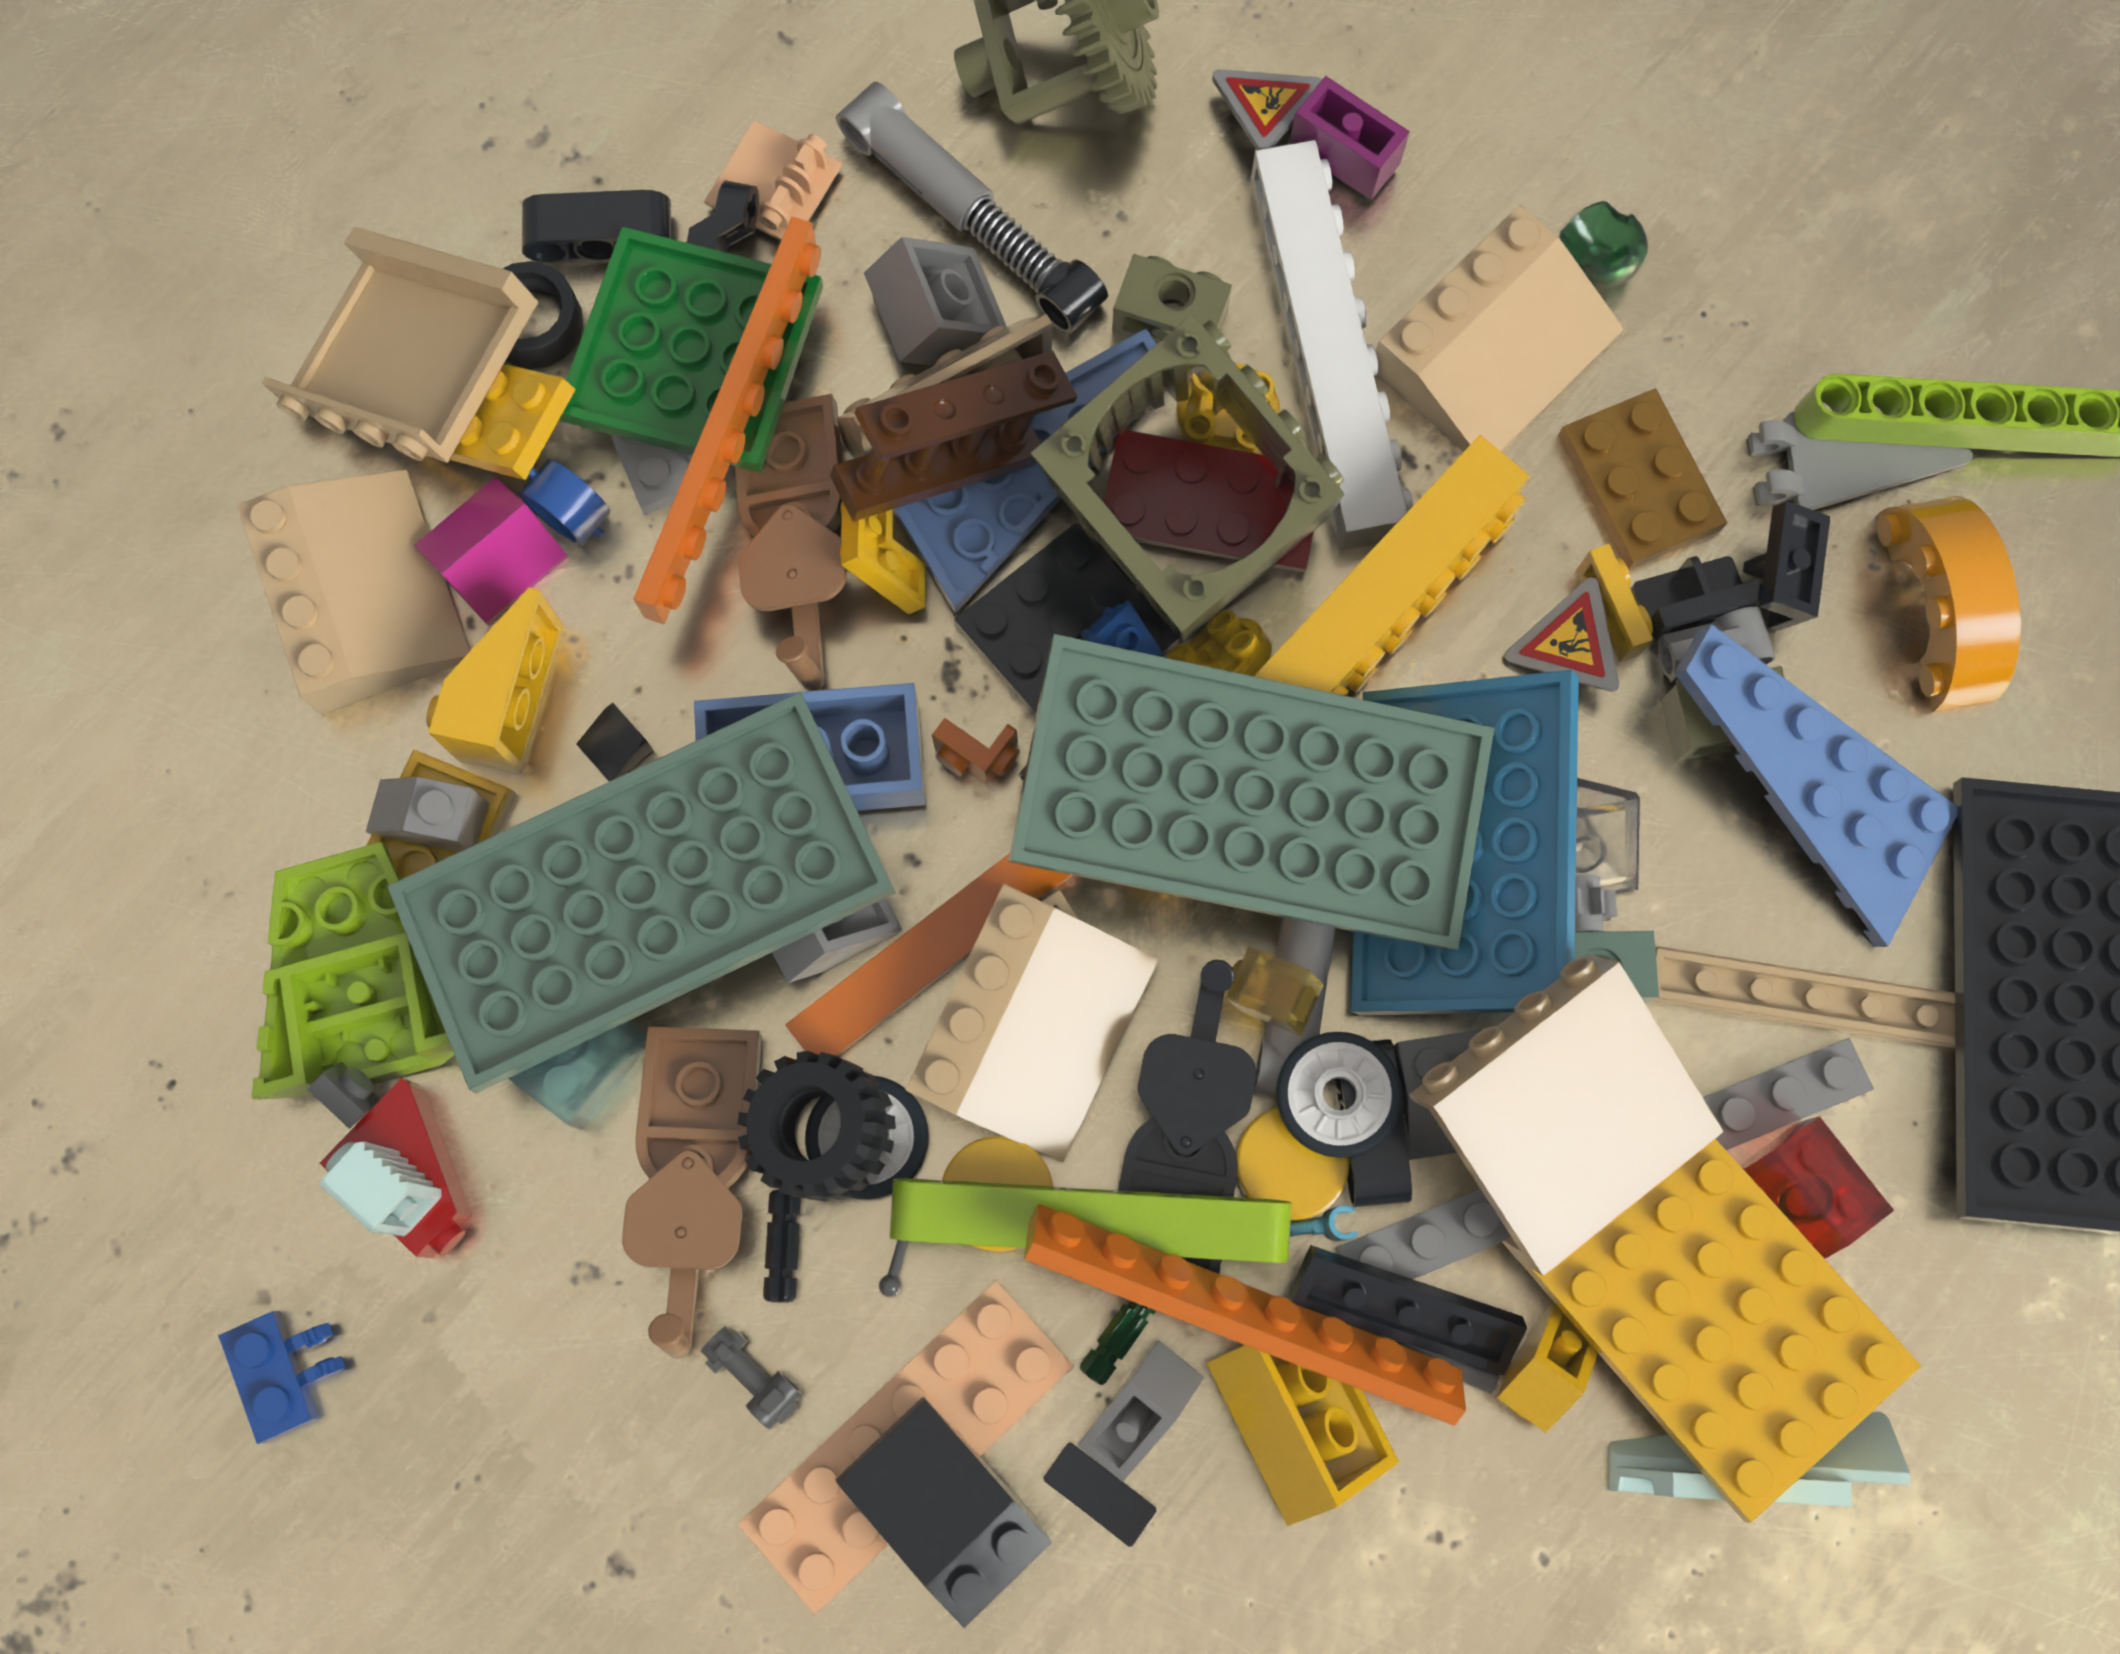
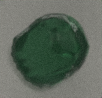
[1559,201,1648,288]

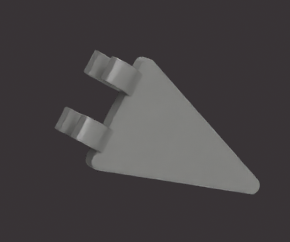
[1748,412,1973,510]

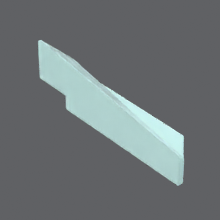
[1608,1412,1910,1507]

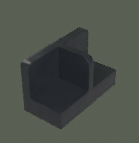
[1743,501,1830,631]
[1631,556,1762,644]

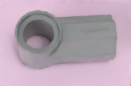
[1657,606,1776,683]

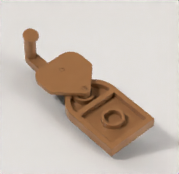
[735,394,847,691]
[622,1026,762,1359]

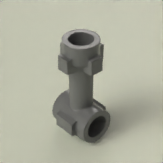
[701,1326,803,1430]

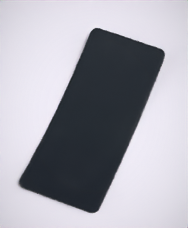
[1044,1443,1157,1547]

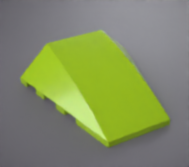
[251,842,455,1100]

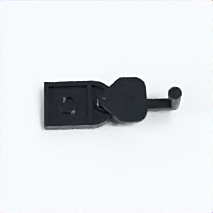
[1118,960,1256,1274]

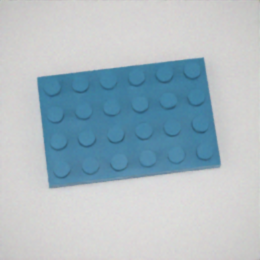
[1351,670,1579,1015]

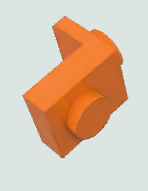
[932,718,1020,785]

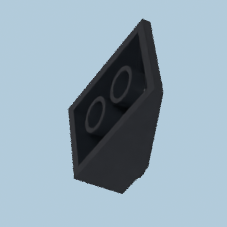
[835,1396,1053,1628]

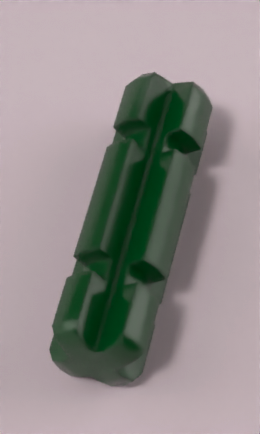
[1080,1301,1156,1385]

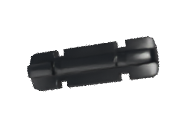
[763,1189,801,1303]

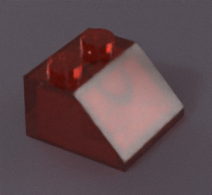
[1740,1116,1894,1259]

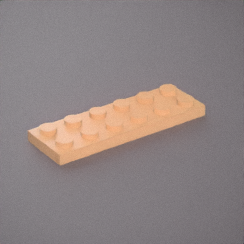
[737,1280,1074,1615]

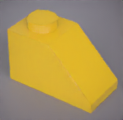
[1497,1300,1598,1433]

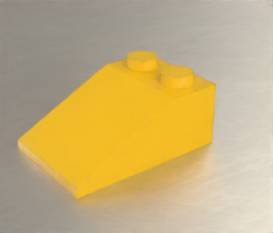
[426,588,563,775]

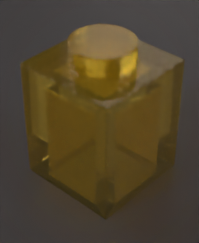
[1225,946,1324,1036]

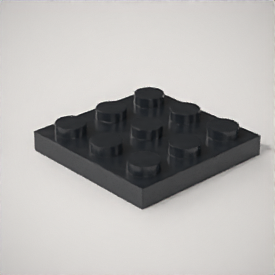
[954,522,1180,718]

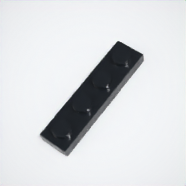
[1288,1245,1527,1376]

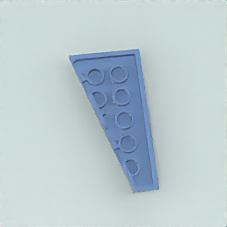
[893,328,1156,614]
[1674,624,1958,947]

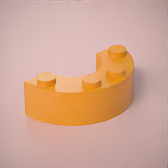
[1877,496,2021,712]

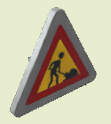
[1212,69,1322,150]
[1505,577,1620,692]

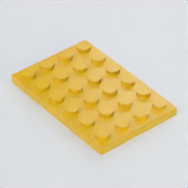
[1502,1139,1921,1523]

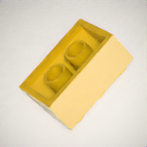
[1206,1343,1400,1526]

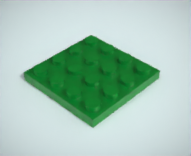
[559,227,823,473]

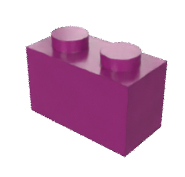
[1289,75,1410,200]

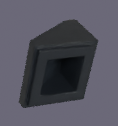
[576,702,653,782]

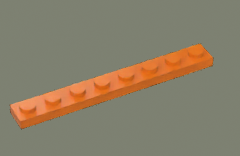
[633,216,821,625]
[1024,1204,1466,1426]

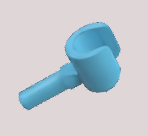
[1290,1205,1358,1241]

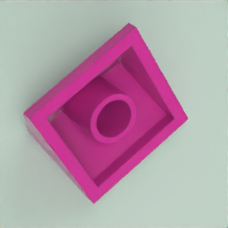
[414,477,568,626]

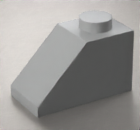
[365,777,489,852]
[1078,1340,1204,1482]

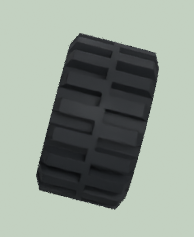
[738,1051,896,1201]

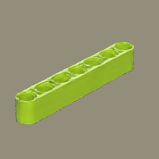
[1794,373,2120,457]
[889,1178,1291,1263]

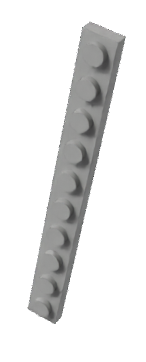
[1335,1037,1874,1279]

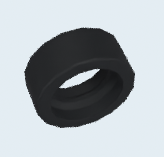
[503,261,583,368]

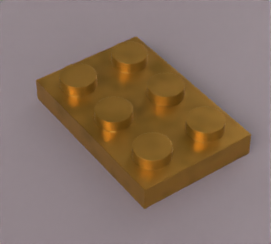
[1558,388,1727,570]

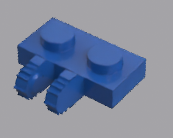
[218,1311,346,1444]

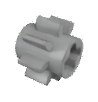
[1575,875,1617,932]

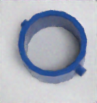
[518,459,611,546]

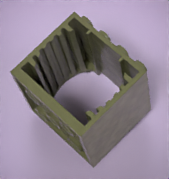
[1031,314,1345,642]

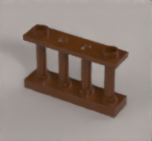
[830,351,1078,522]

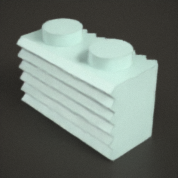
[319,1142,441,1237]

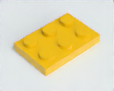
[449,364,576,480]

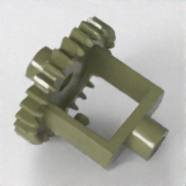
[954,0,1159,124]

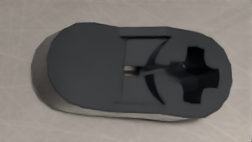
[686,180,759,253]

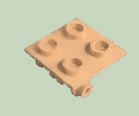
[704,120,843,240]

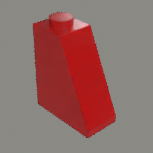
[319,1077,472,1258]

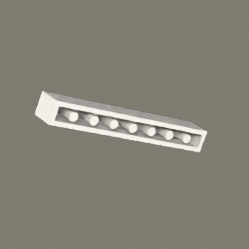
[1251,140,1413,550]

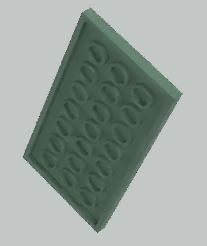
[1008,634,1494,951]
[387,692,896,1094]

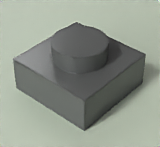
[307,1062,380,1129]

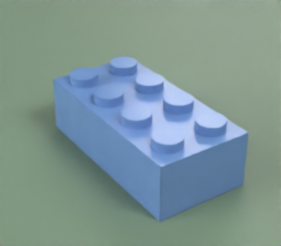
[694,683,926,811]

